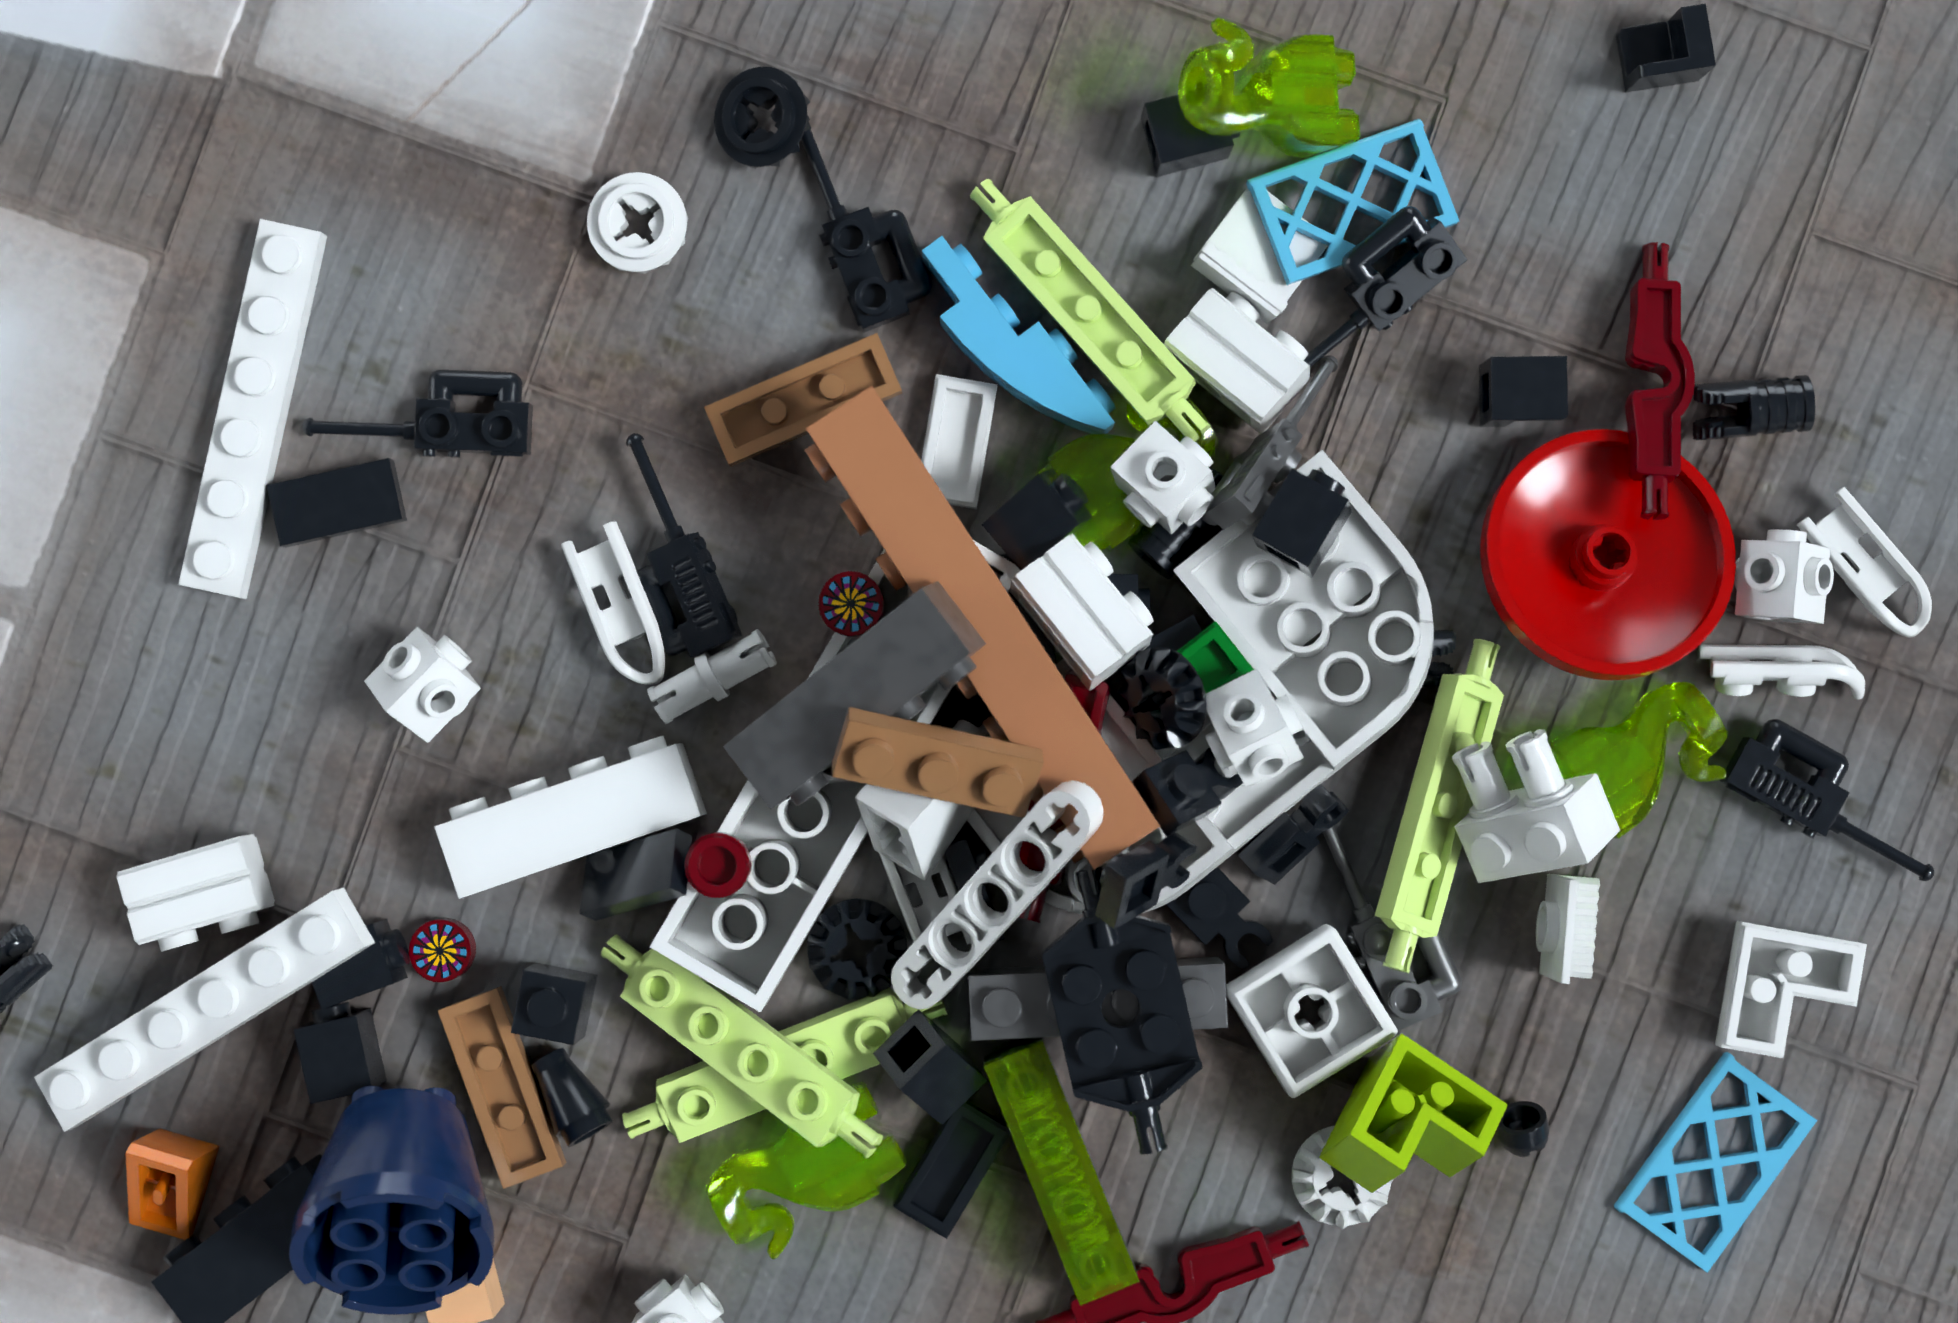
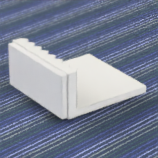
[1191,188,1328,324]
[1536,874,1600,984]

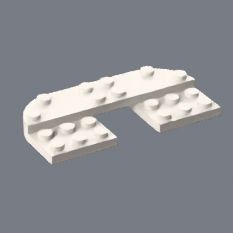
[967,450,1434,914]

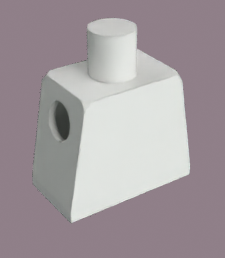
[855,720,986,881]

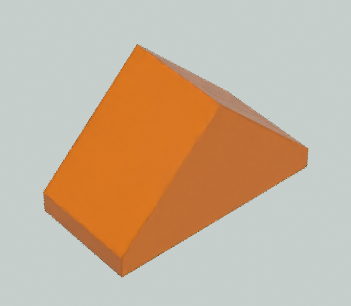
[126,1128,220,1240]

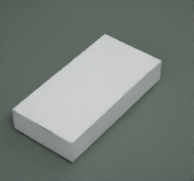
[921,374,998,509]

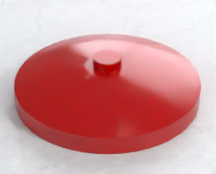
[1480,429,1736,681]

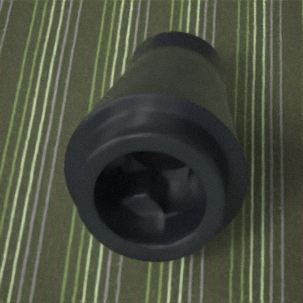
[531,1048,612,1147]

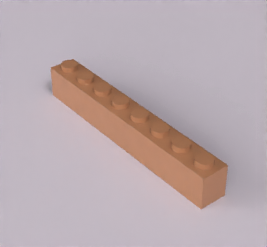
[804,386,1160,869]

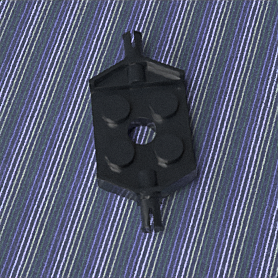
[1041,866,1203,1155]

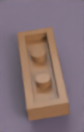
[704,333,902,467]
[832,707,1044,818]
[438,986,567,1189]

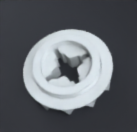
[587,172,688,274]
[1291,1126,1394,1229]

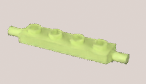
[970,179,1210,441]
[1375,639,1504,973]
[601,934,883,1158]
[622,988,948,1143]

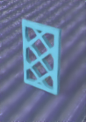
[1246,119,1460,286]
[1614,1052,1817,1273]

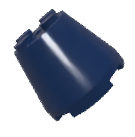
[289,1086,494,1315]

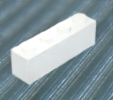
[434,736,707,899]

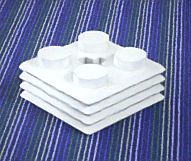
[1226,924,1398,1098]

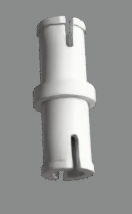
[647,629,777,724]

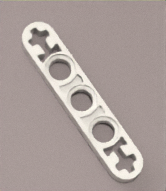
[891,781,1103,1010]

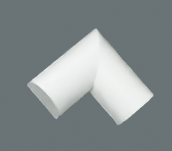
[1715,921,1867,1058]

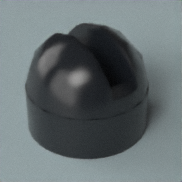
[1497,1101,1549,1158]

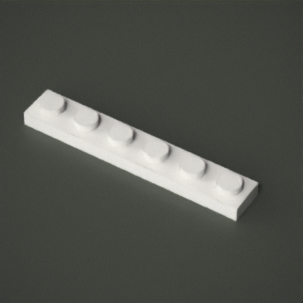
[178,219,327,599]
[34,887,375,1132]

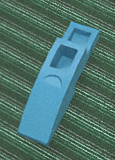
[922,236,1116,437]

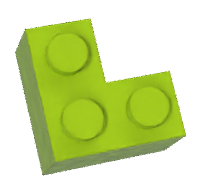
[1319,1033,1508,1193]

